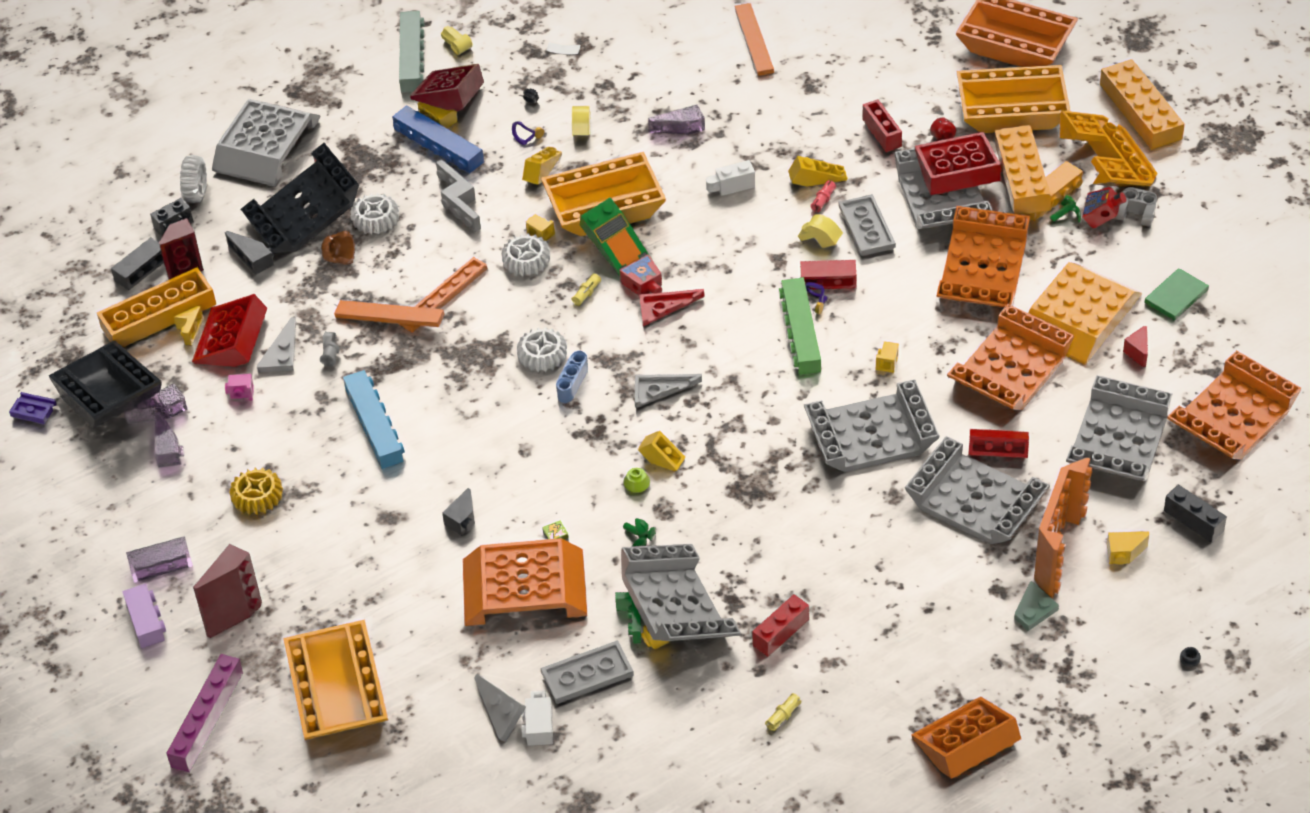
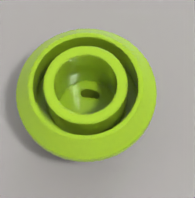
[623,467,650,493]

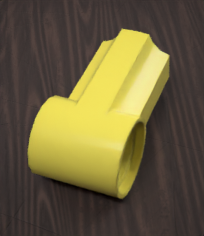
[440,26,473,55]

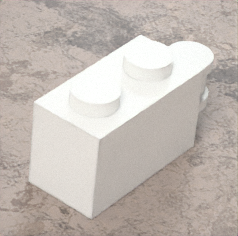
[706,160,755,196]
[522,690,553,746]

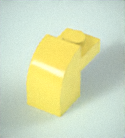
[572,106,591,136]
[797,214,843,248]

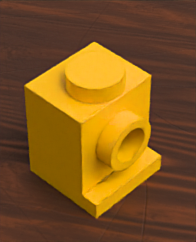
[526,214,555,241]
[875,341,899,373]

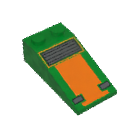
[580,197,652,276]

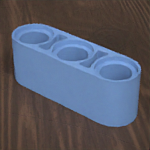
[556,350,588,403]

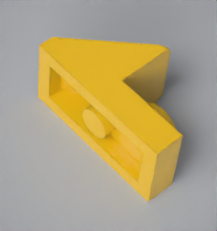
[174,306,204,346]

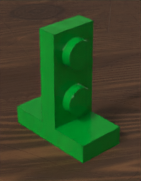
[615,592,641,644]

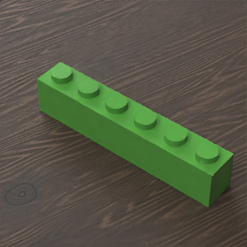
[778,277,821,375]

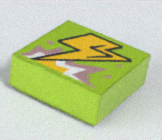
[542,520,569,540]

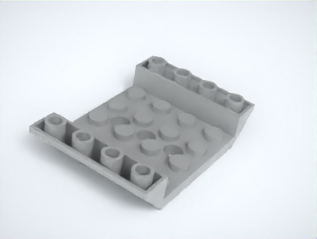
[211,99,321,186]
[894,148,993,229]
[1066,375,1173,481]
[804,379,940,472]
[905,436,1050,544]
[621,544,741,641]

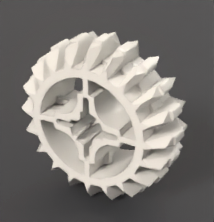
[179,155,207,203]
[350,193,399,235]
[501,233,550,277]
[516,327,567,372]

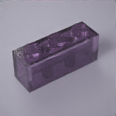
[126,536,193,582]

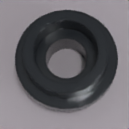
[523,88,540,104]
[1179,647,1201,667]

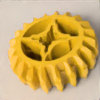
[229,467,283,516]

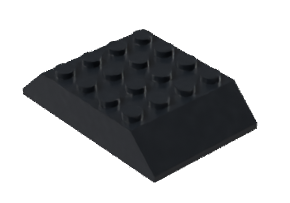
[48,340,162,428]

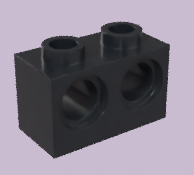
[150,197,194,237]

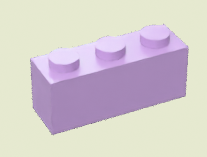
[122,583,166,648]

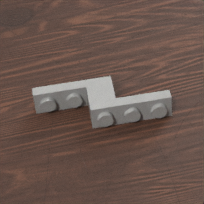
[436,159,481,232]

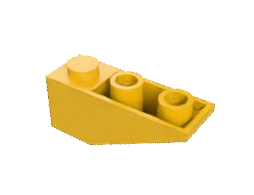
[522,146,562,184]
[788,156,848,187]

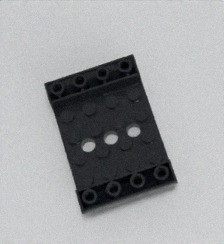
[240,142,359,253]

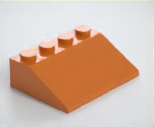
[911,696,1022,779]

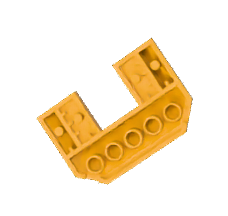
[1060,110,1158,187]

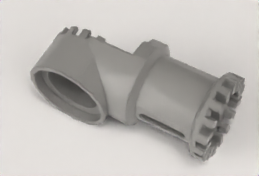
[319,331,340,367]

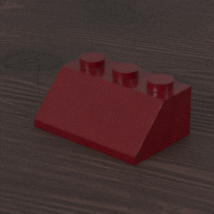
[159,218,204,280]

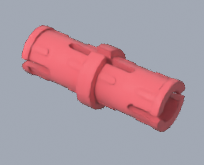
[810,180,836,212]

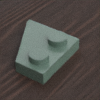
[1014,581,1059,631]

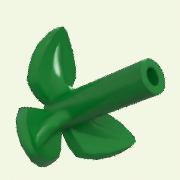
[1050,195,1081,223]
[623,518,657,547]

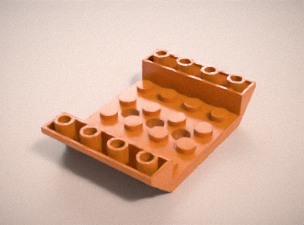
[936,206,1030,308]
[947,304,1074,410]
[1167,350,1301,460]
[1034,458,1093,599]
[462,538,588,626]

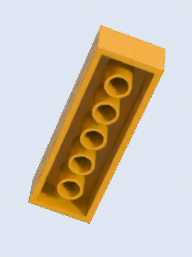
[1100,59,1185,150]
[995,125,1051,215]
[97,268,217,347]

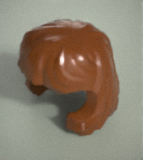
[321,231,355,265]

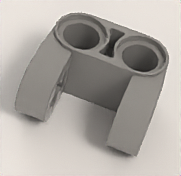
[1114,188,1157,227]

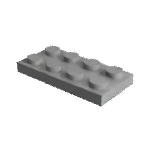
[838,194,896,256]
[541,640,634,704]

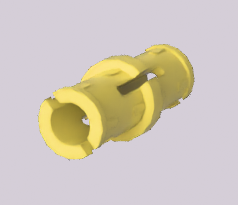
[571,273,601,306]
[765,693,802,731]

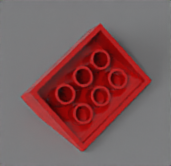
[915,132,1001,195]
[192,293,268,367]

